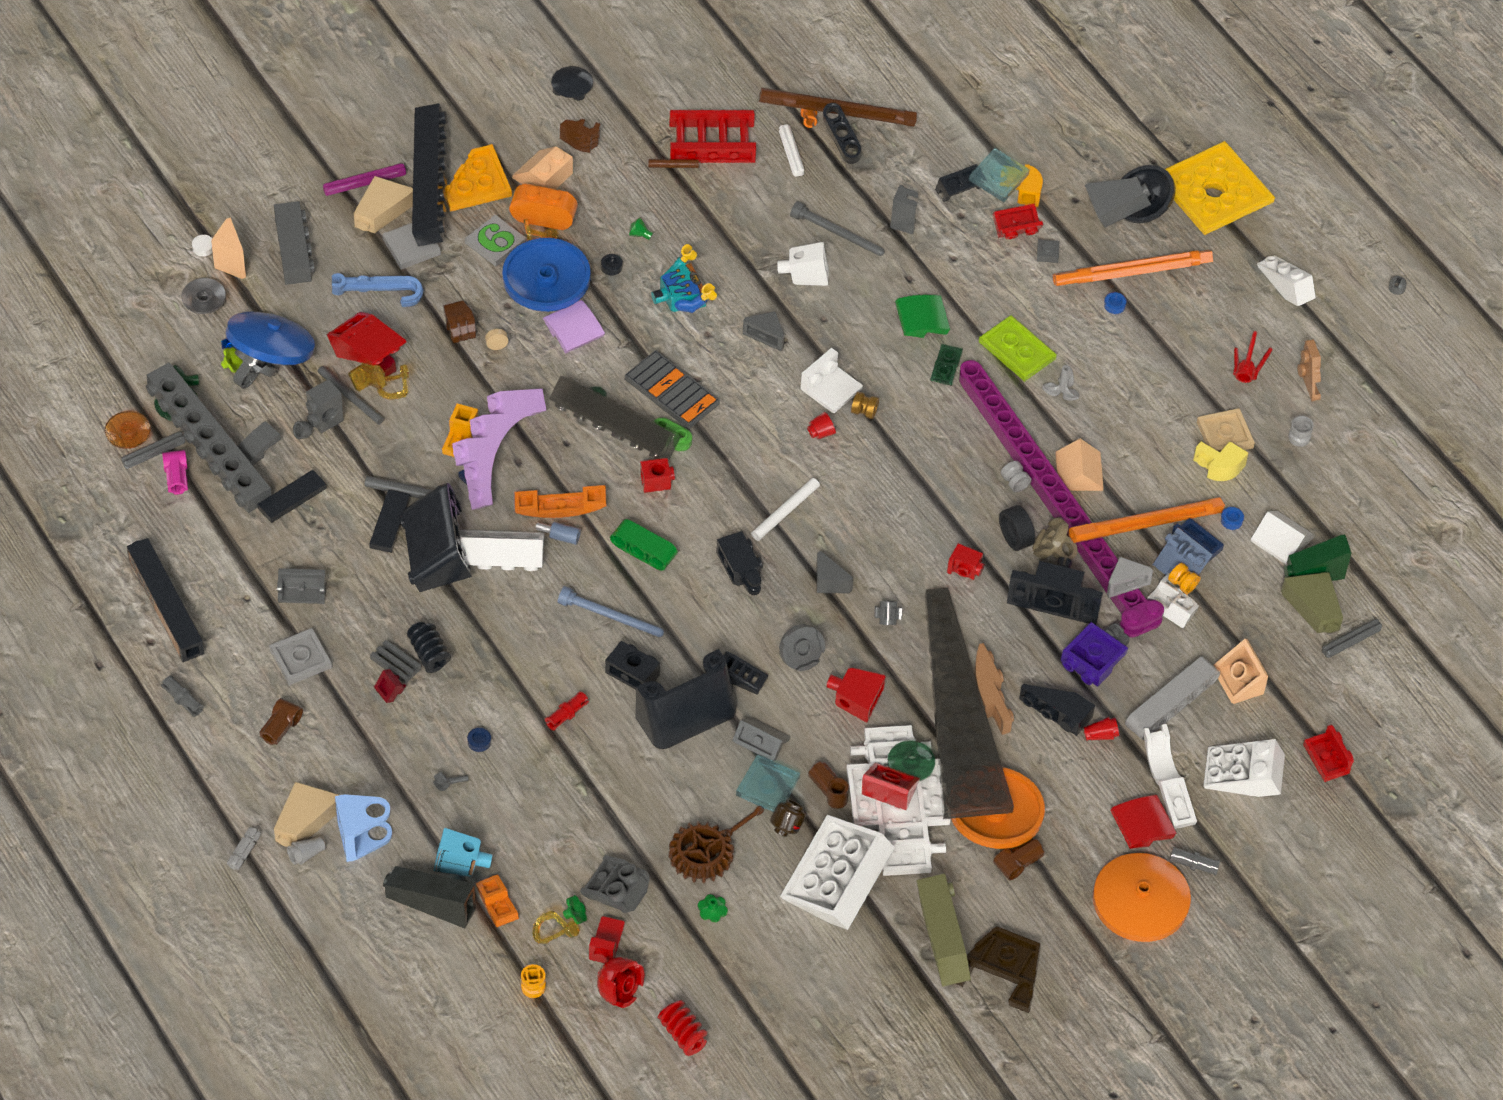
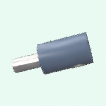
[536,522,581,545]

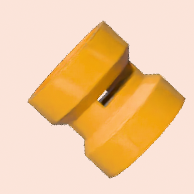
[1168,563,1201,595]
[521,964,546,998]

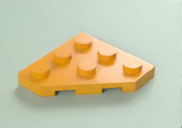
[445,144,512,212]

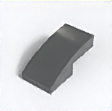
[237,421,281,465]

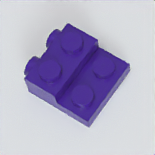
[1061,622,1128,687]

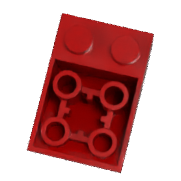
[326,312,406,366]

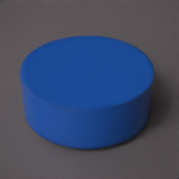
[1104,292,1127,314]
[1220,507,1244,530]

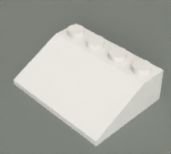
[780,815,895,930]

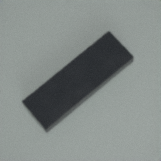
[257,470,327,523]
[369,490,411,553]

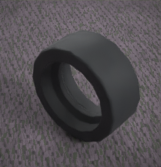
[999,505,1036,551]

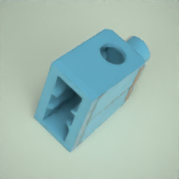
[433,828,493,876]

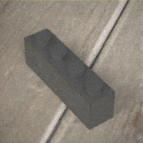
[273,201,315,285]

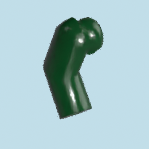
[173,365,199,386]

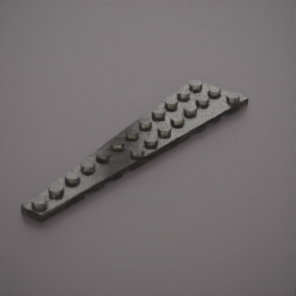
[925,588,1014,819]

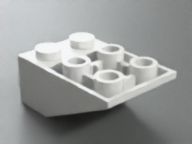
[1204,739,1285,797]

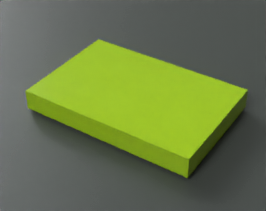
[979,315,1057,382]

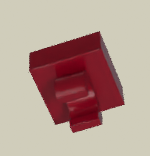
[374,669,406,703]

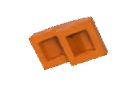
[475,874,519,928]

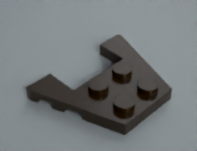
[956,926,1041,1013]

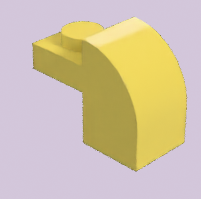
[1193,441,1248,481]

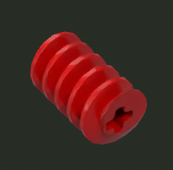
[657,1000,708,1056]

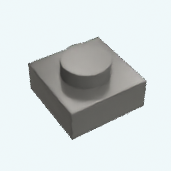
[1037,239,1060,263]

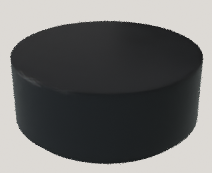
[601,254,623,276]

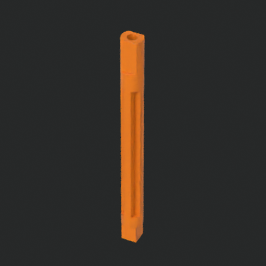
[1053,250,1213,286]
[1069,497,1225,543]

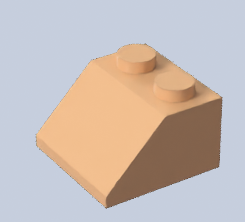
[512,146,573,189]

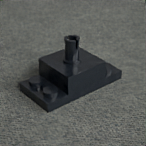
[1007,557,1103,625]

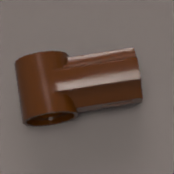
[259,698,303,745]
[808,761,849,809]
[993,838,1044,881]

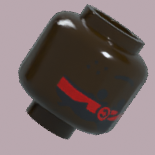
[770,799,806,837]

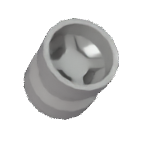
[1288,416,1314,447]
[1001,461,1031,492]

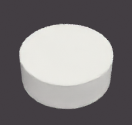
[192,235,213,256]

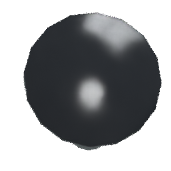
[551,66,593,101]

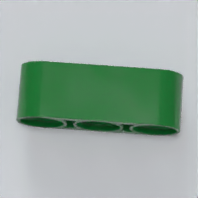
[610,519,678,571]

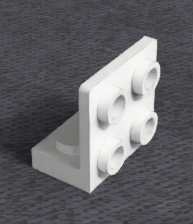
[801,348,863,413]

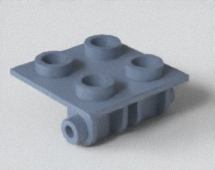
[1152,528,1213,575]

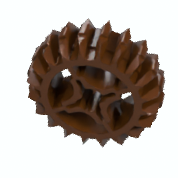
[668,820,734,884]

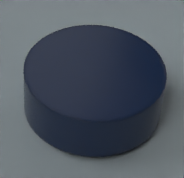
[467,728,491,752]

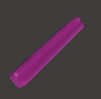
[323,163,406,196]

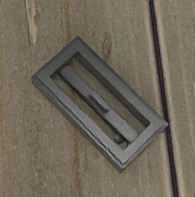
[370,640,421,684]

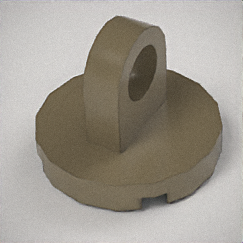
[1032,518,1078,562]

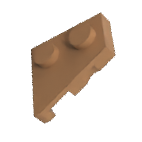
[1297,339,1321,401]

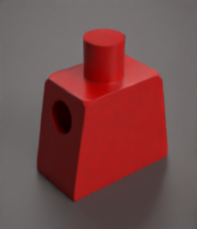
[826,668,886,723]

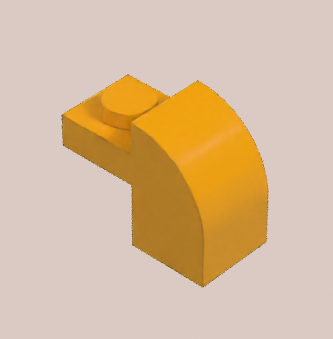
[999,164,1043,207]
[442,403,479,457]

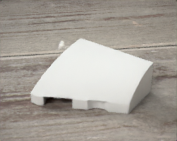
[1147,573,1199,628]

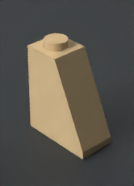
[354,176,413,233]
[274,782,339,847]

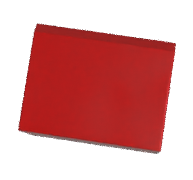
[862,762,920,810]

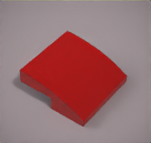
[1110,795,1177,849]

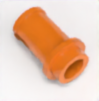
[801,109,817,128]

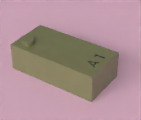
[916,874,971,987]

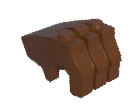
[560,119,600,153]
[443,301,476,343]

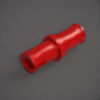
[545,691,589,730]

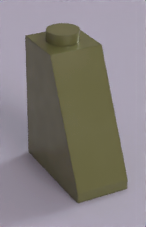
[1281,572,1343,633]

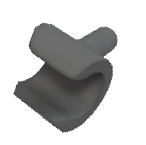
[433,772,468,791]

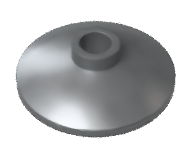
[181,278,226,314]

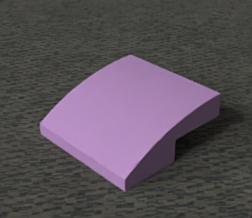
[543,300,605,354]

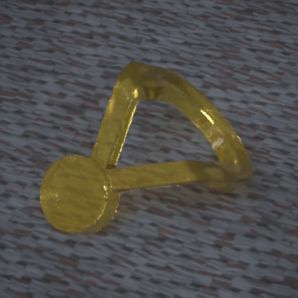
[523,219,558,241]
[377,364,409,400]
[532,911,579,944]

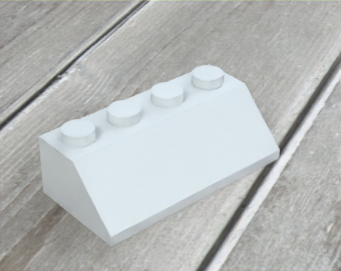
[460,530,544,571]

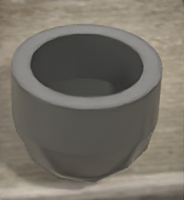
[1388,276,1407,295]
[293,421,313,439]

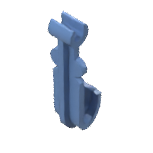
[332,273,423,307]

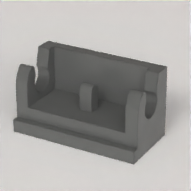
[890,185,919,234]
[277,568,326,604]

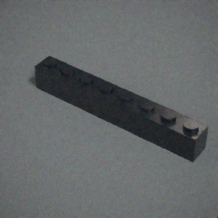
[412,103,448,247]

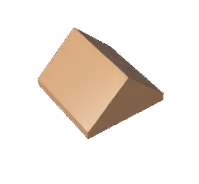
[211,218,246,279]
[1055,438,1103,491]
[1213,639,1268,704]

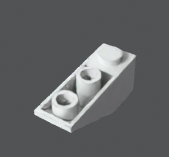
[1257,255,1316,306]

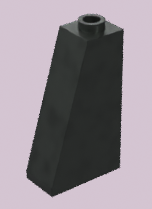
[383,866,476,929]

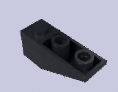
[1019,684,1095,736]

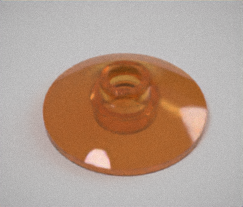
[105,411,151,449]

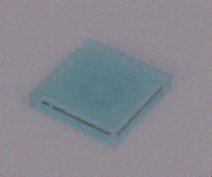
[969,148,1030,202]
[736,755,800,812]

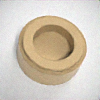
[485,329,508,350]

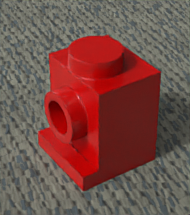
[947,543,985,580]

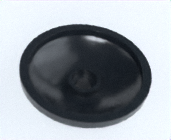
[1121,165,1176,223]

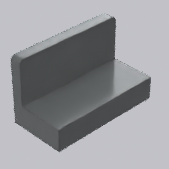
[732,717,790,762]

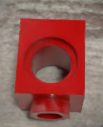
[640,458,675,493]

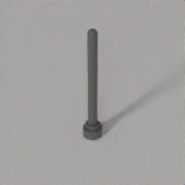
[790,201,885,256]

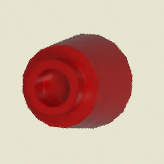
[807,412,836,440]

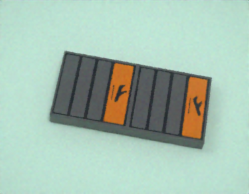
[624,350,720,430]

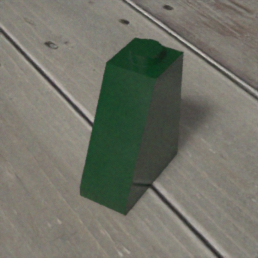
[1284,534,1352,581]

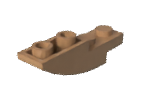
[974,643,1014,735]

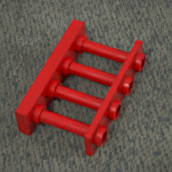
[669,110,756,163]

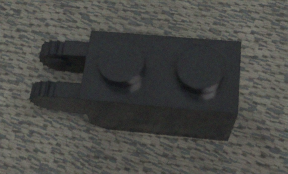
[716,531,763,596]

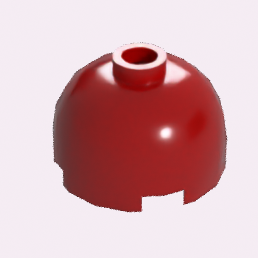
[597,957,645,1008]

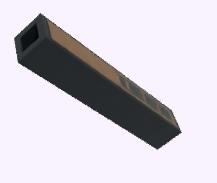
[126,538,204,662]

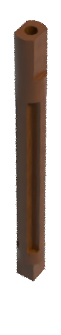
[759,88,917,127]

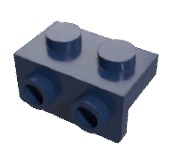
[1172,518,1224,562]

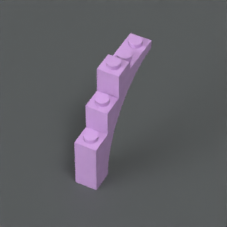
[452,389,546,510]

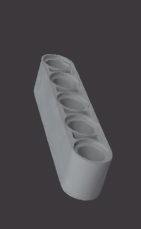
[1125,657,1221,740]

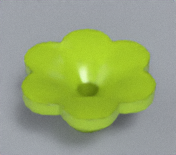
[221,347,243,373]

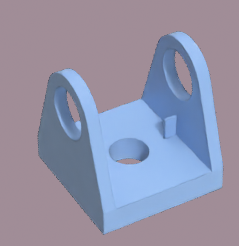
[335,794,392,862]

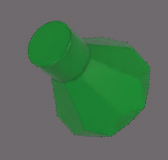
[629,217,653,240]

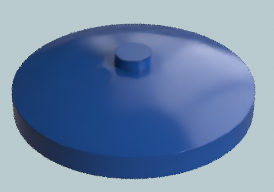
[502,238,590,312]
[226,312,315,365]

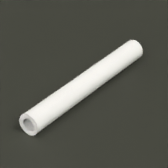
[751,478,820,541]

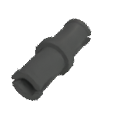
[161,675,204,717]
[1169,847,1220,875]

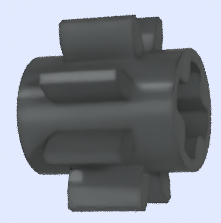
[874,600,902,625]

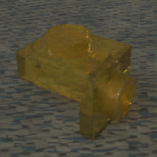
[348,363,387,392]

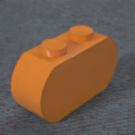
[509,184,578,230]

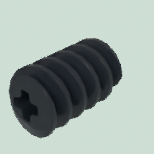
[407,622,451,673]

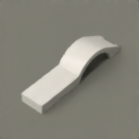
[1143,724,1197,829]

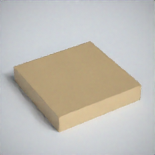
[1197,408,1255,452]

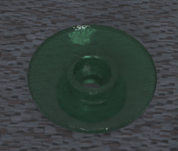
[887,740,935,782]

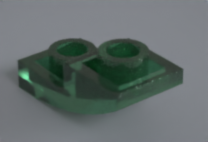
[930,344,963,386]

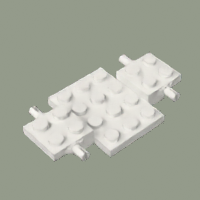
[846,725,950,876]

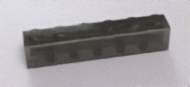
[549,375,681,459]

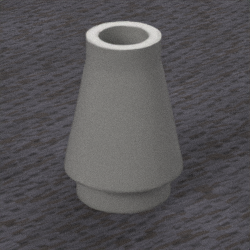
[287,837,325,865]

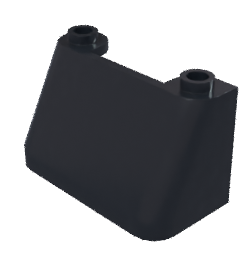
[400,483,472,592]
[635,649,737,749]

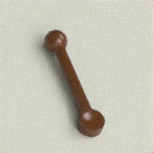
[725,805,764,837]

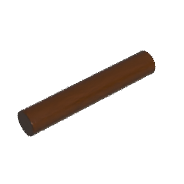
[648,159,699,168]

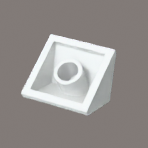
[1251,511,1315,565]

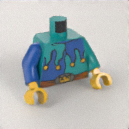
[651,244,717,313]

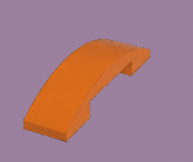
[514,485,606,518]

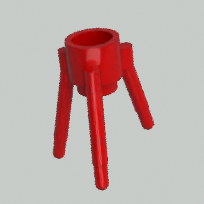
[1233,331,1273,383]

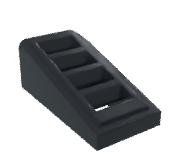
[723,651,768,695]

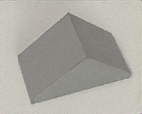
[1107,557,1153,598]

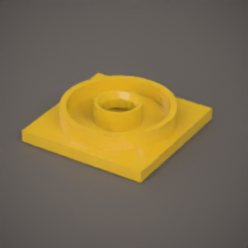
[1165,141,1275,235]

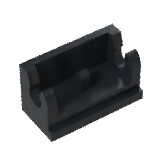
[935,164,986,202]

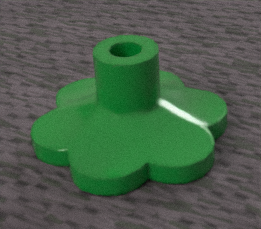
[698,894,728,922]
[563,895,587,925]

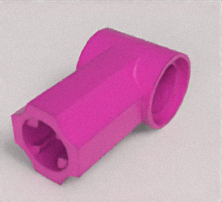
[162,450,188,495]

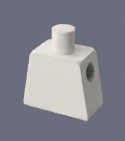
[778,242,829,286]

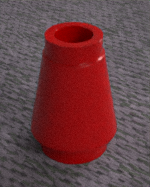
[1083,717,1119,741]

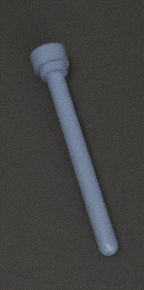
[558,586,664,637]

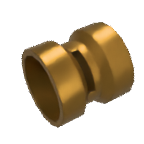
[851,392,879,419]

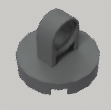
[233,349,276,389]
[779,624,825,671]

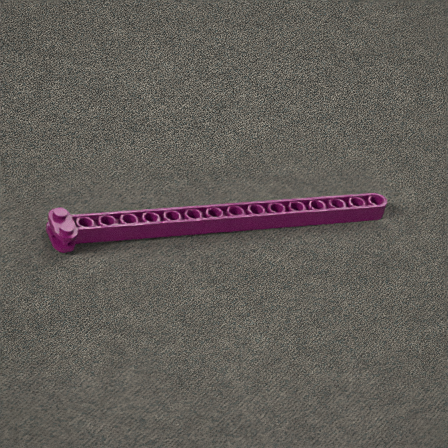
[959,360,1164,638]

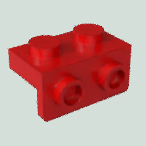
[992,203,1043,240]
[1303,725,1354,782]

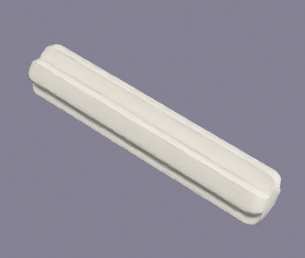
[779,124,804,177]

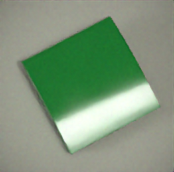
[895,295,950,338]

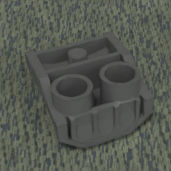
[580,855,650,913]

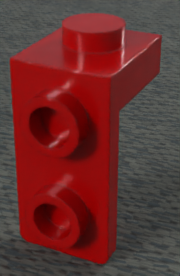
[589,916,625,963]

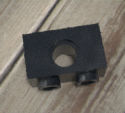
[605,641,660,690]

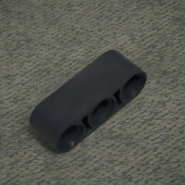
[823,103,861,164]

